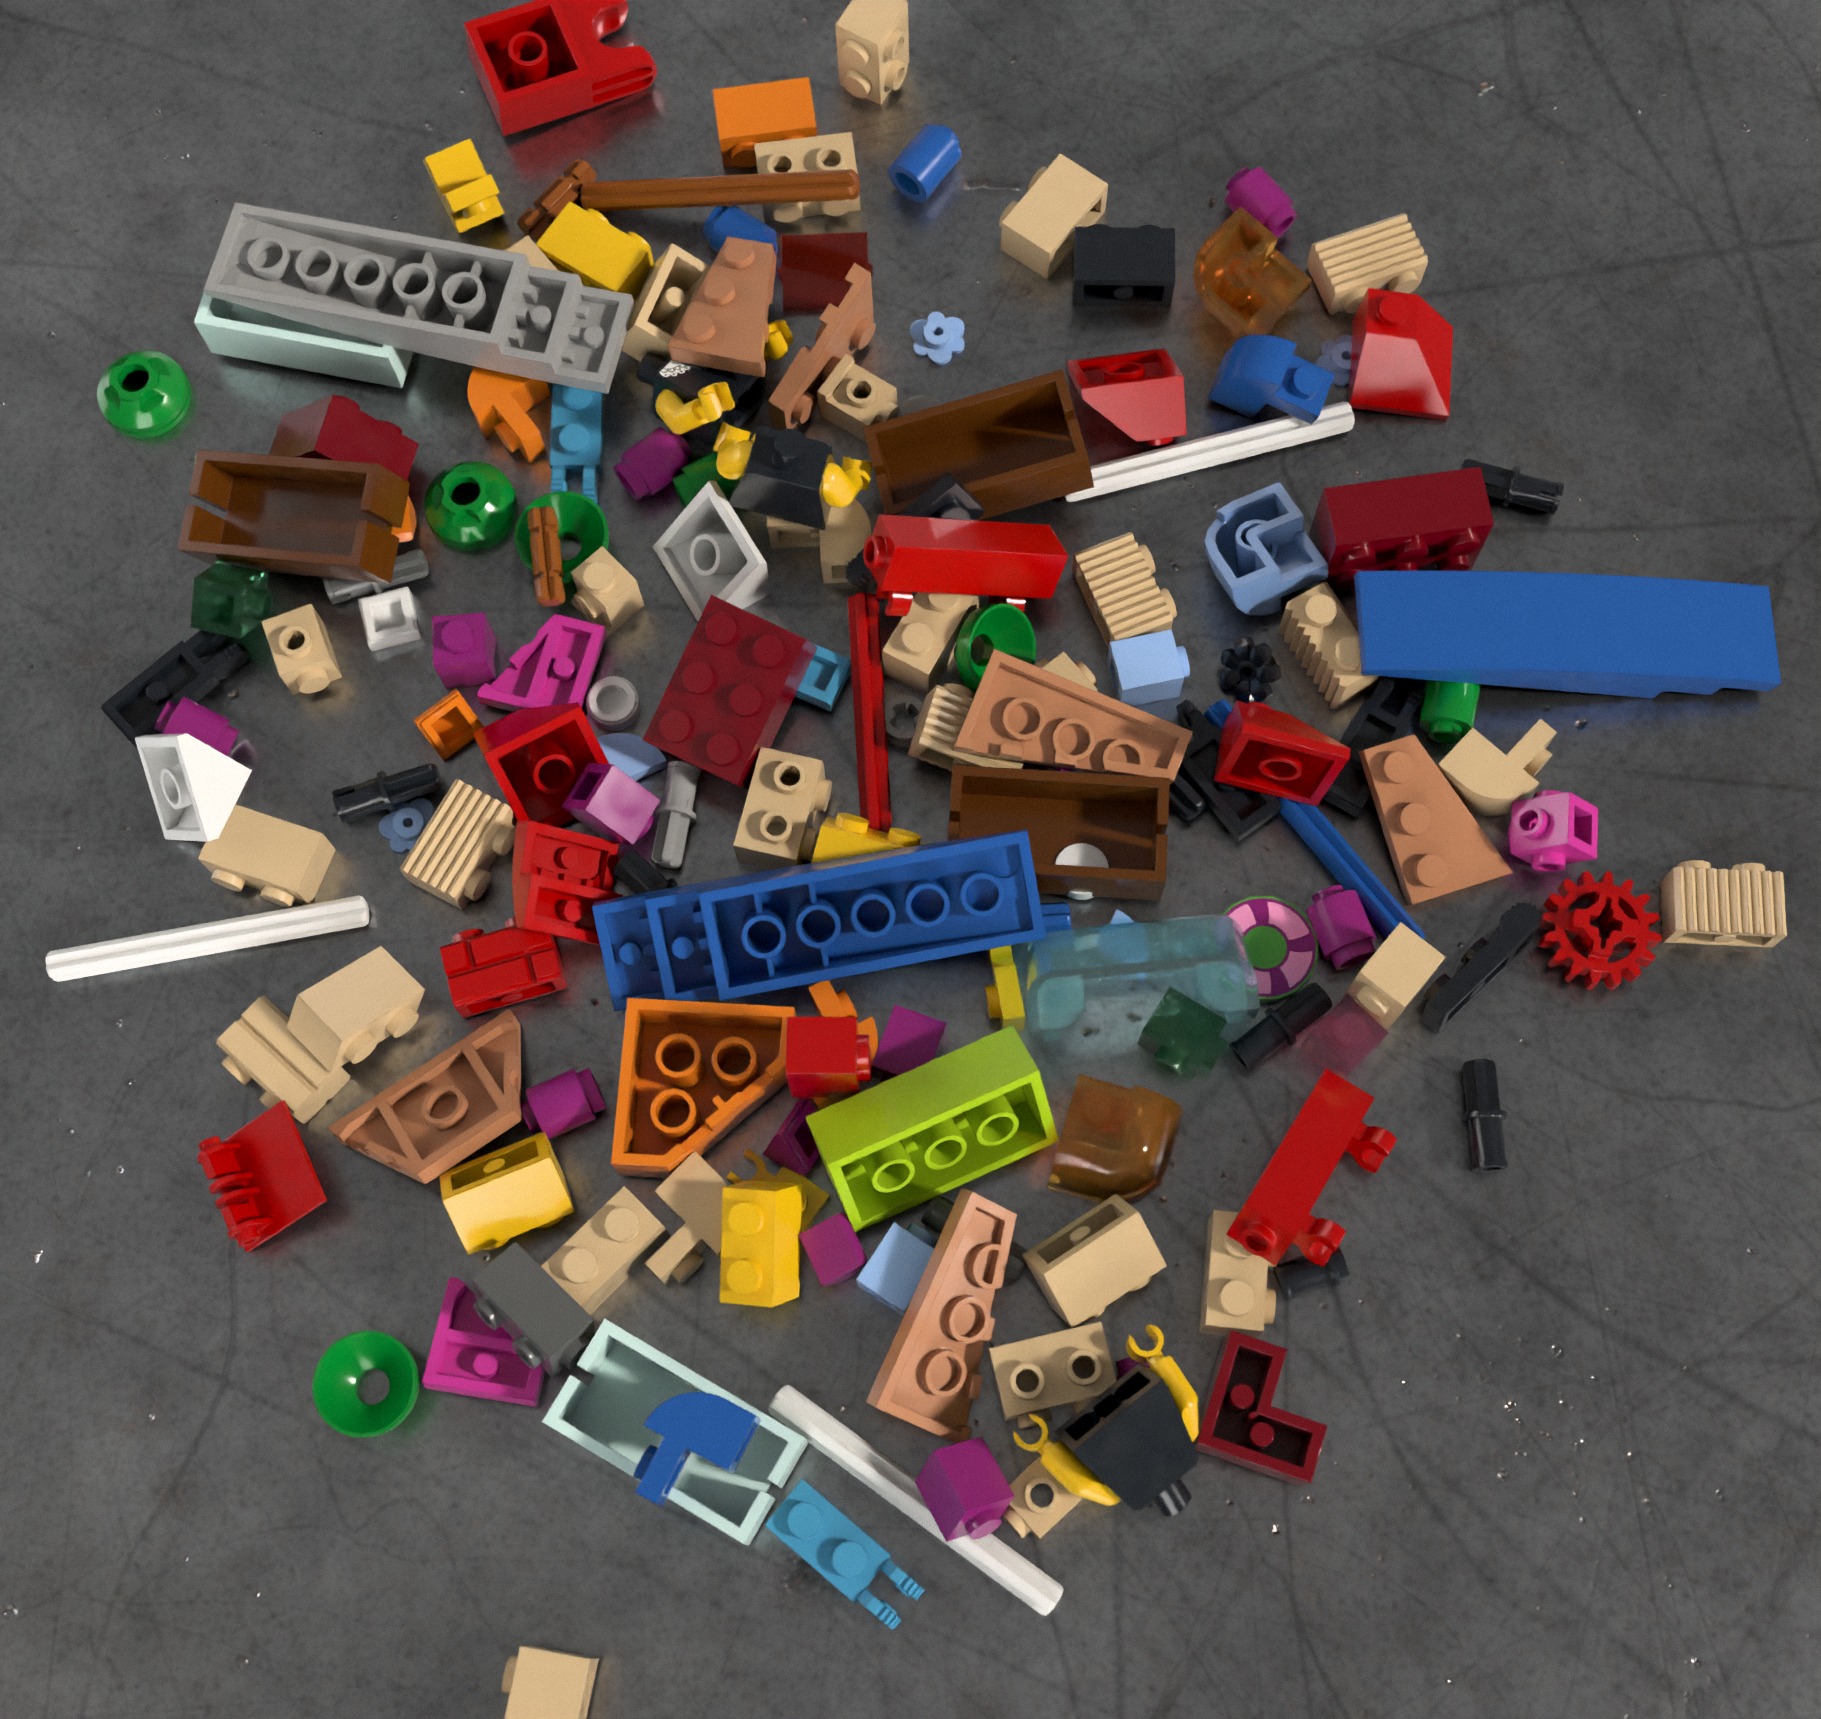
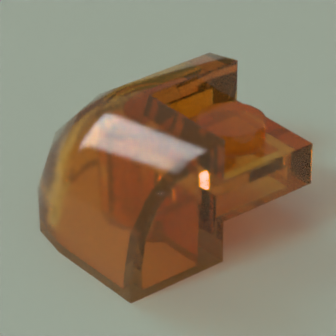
[1193,207,1312,339]
[1047,1074,1184,1203]

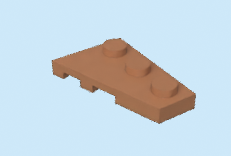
[667,237,777,378]
[768,263,876,431]
[1358,734,1513,905]

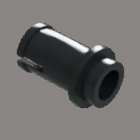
[1273,1246,1349,1300]

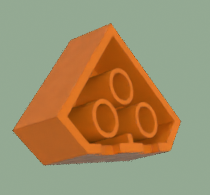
[611,998,797,1178]

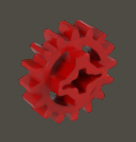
[1538,871,1662,990]

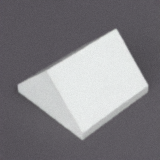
[653,481,772,622]
[135,733,252,842]

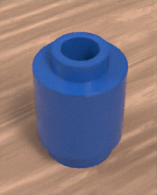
[703,205,778,254]

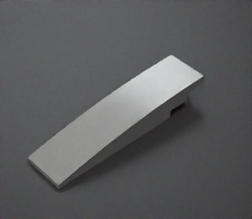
[203,202,635,394]

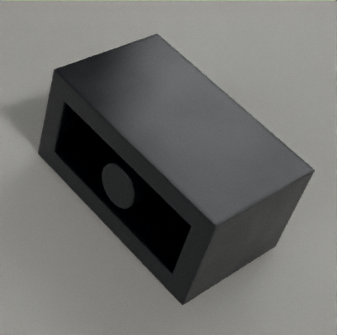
[1072,224,1175,307]

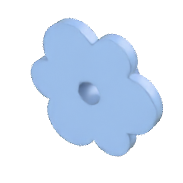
[910,312,965,365]
[1315,334,1352,387]
[379,798,434,854]

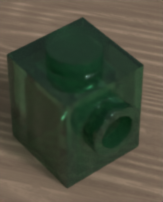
[190,561,272,639]
[1137,986,1228,1079]

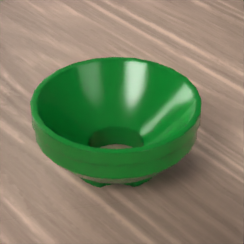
[97,350,192,438]
[424,461,518,551]
[514,491,609,583]
[954,603,1036,693]
[312,1330,420,1438]

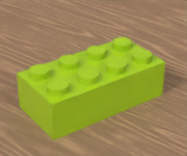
[805,1025,1059,1233]

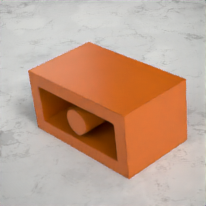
[712,77,817,168]

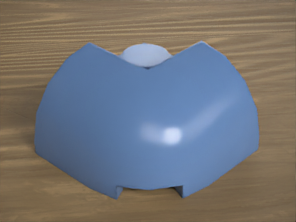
[1204,482,1328,616]

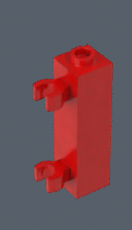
[863,514,1068,616]
[1226,1068,1397,1267]

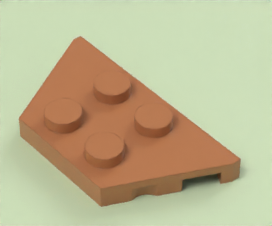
[329,1008,521,1185]

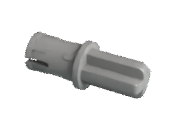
[650,761,701,869]

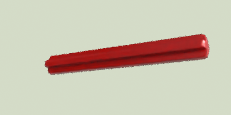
[847,592,892,833]

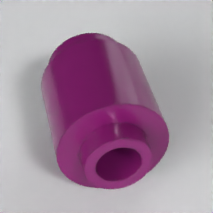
[1225,167,1297,242]
[613,427,692,500]
[154,696,240,756]
[1305,885,1376,970]
[521,1068,607,1140]

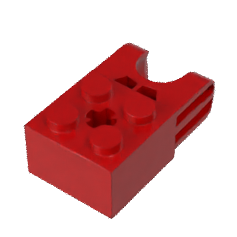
[464,0,657,136]

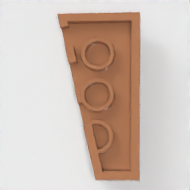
[952,649,1193,784]
[866,1188,1017,1444]

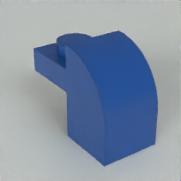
[1207,335,1335,425]
[634,1392,761,1506]

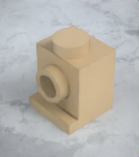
[817,354,900,443]
[571,546,644,638]
[1002,1455,1083,1540]

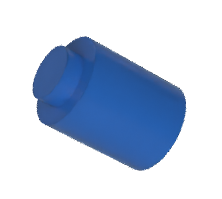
[888,124,962,202]

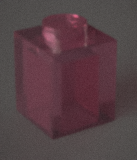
[1300,994,1389,1080]

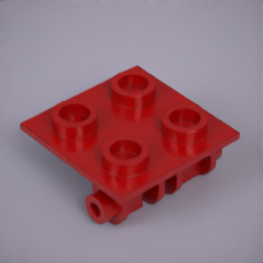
[196,1100,327,1252]

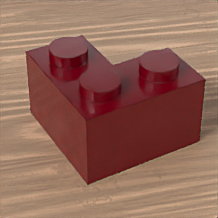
[269,395,419,481]
[1193,1330,1328,1487]

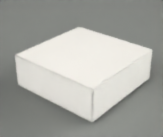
[358,586,422,652]

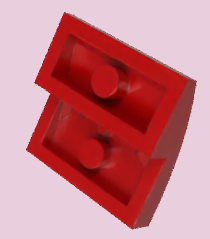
[512,820,623,946]

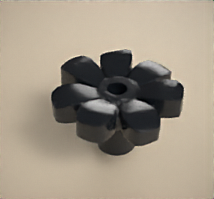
[1219,637,1281,703]

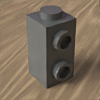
[472,1242,595,1378]

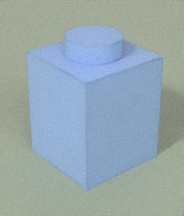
[1107,629,1190,706]
[856,1222,938,1317]

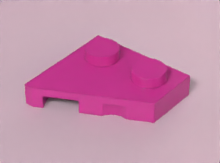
[477,614,607,712]
[422,1277,546,1407]

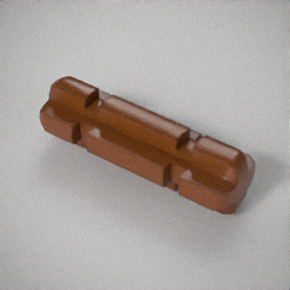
[517,159,597,241]
[527,506,566,607]

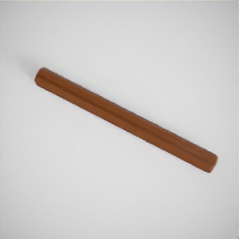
[580,169,860,212]

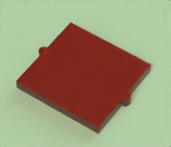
[777,232,873,312]

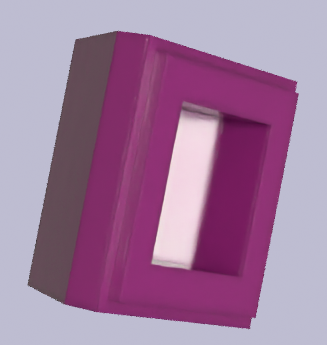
[762,1098,820,1175]
[799,1212,868,1286]

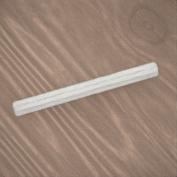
[1064,401,1355,502]
[46,895,369,982]
[768,1385,1064,1615]

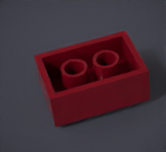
[1309,467,1494,591]
[642,595,817,790]

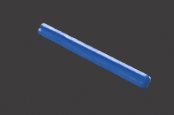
[1204,700,1425,940]

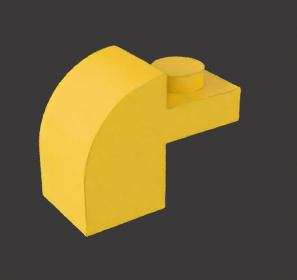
[423,138,504,233]

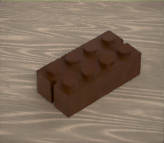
[863,369,1094,521]
[178,449,410,584]
[947,765,1170,901]

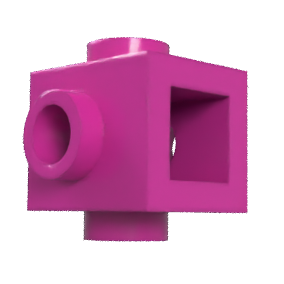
[1508,790,1598,872]

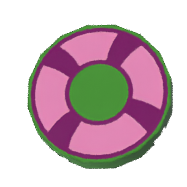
[1209,896,1319,1004]

